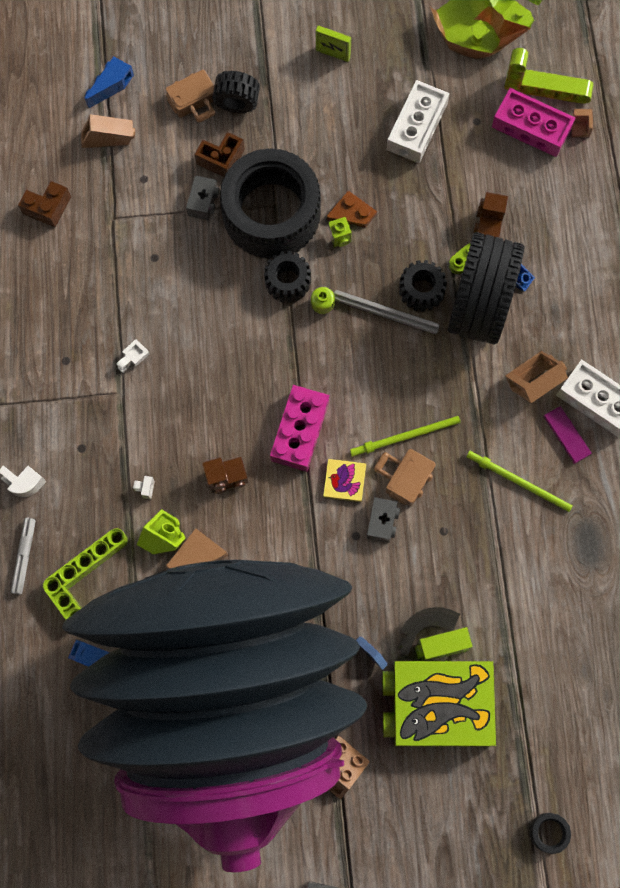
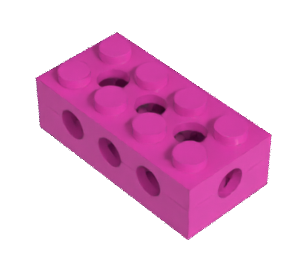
[492,88,576,157]
[270,385,330,472]

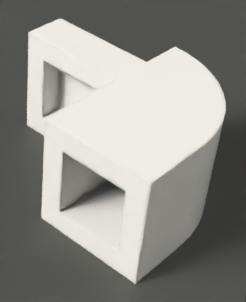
[0,466,46,497]

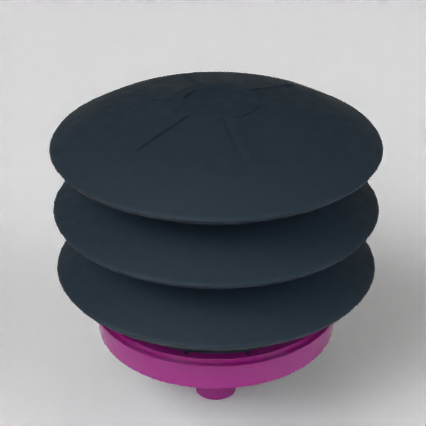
[62,560,367,872]

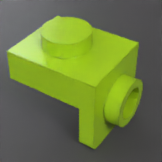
[329,217,352,247]

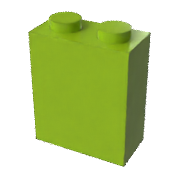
[415,627,473,661]

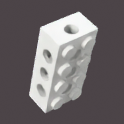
[387,80,449,163]
[556,359,620,438]

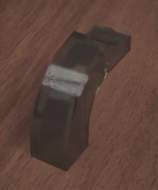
[398,607,460,658]

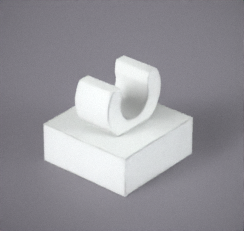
[133,476,155,500]

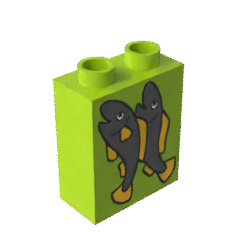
[382,661,496,747]

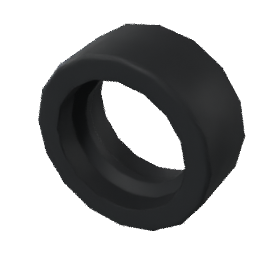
[530,812,571,854]

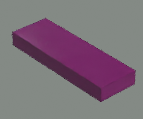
[543,406,592,464]

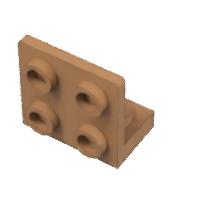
[329,736,369,800]

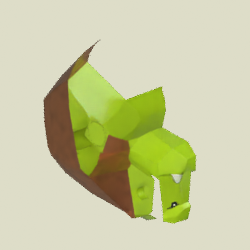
[430,0,542,59]

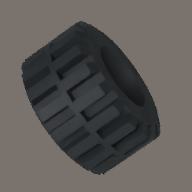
[212,71,260,113]
[264,251,311,303]
[399,260,447,312]

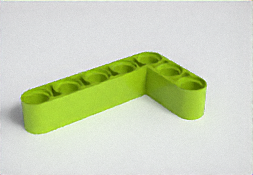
[504,48,593,104]
[43,528,128,619]

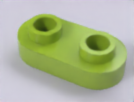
[449,243,471,274]

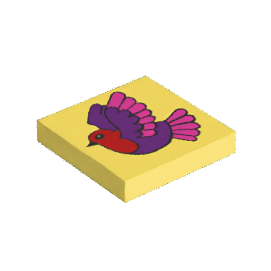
[323,459,366,502]

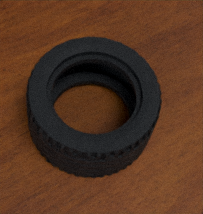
[220,148,321,259]
[447,232,525,345]

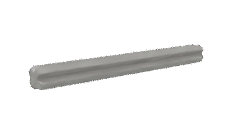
[334,290,439,334]

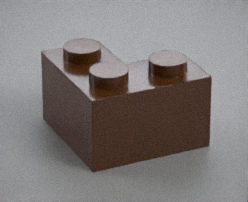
[194,132,245,177]
[18,181,71,227]
[473,192,508,238]
[202,457,249,494]

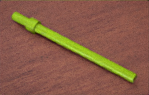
[350,416,460,456]
[466,451,573,512]

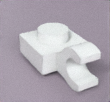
[117,340,149,373]

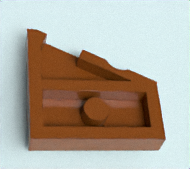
[327,191,377,228]

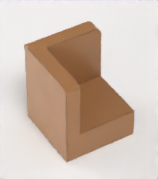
[571,109,593,138]

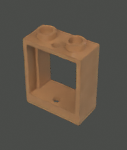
[505,351,568,403]

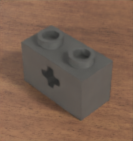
[186,175,220,220]
[367,497,400,543]

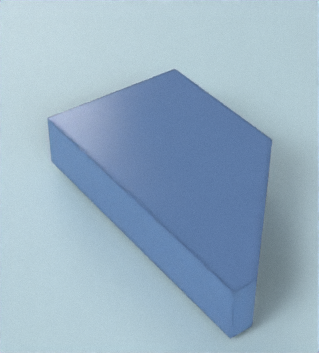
[356,636,388,670]

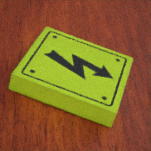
[316,26,351,62]

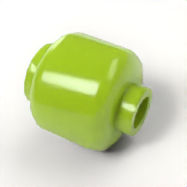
[311,287,335,314]

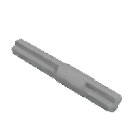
[11,518,36,595]

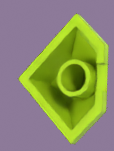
[136,509,185,554]

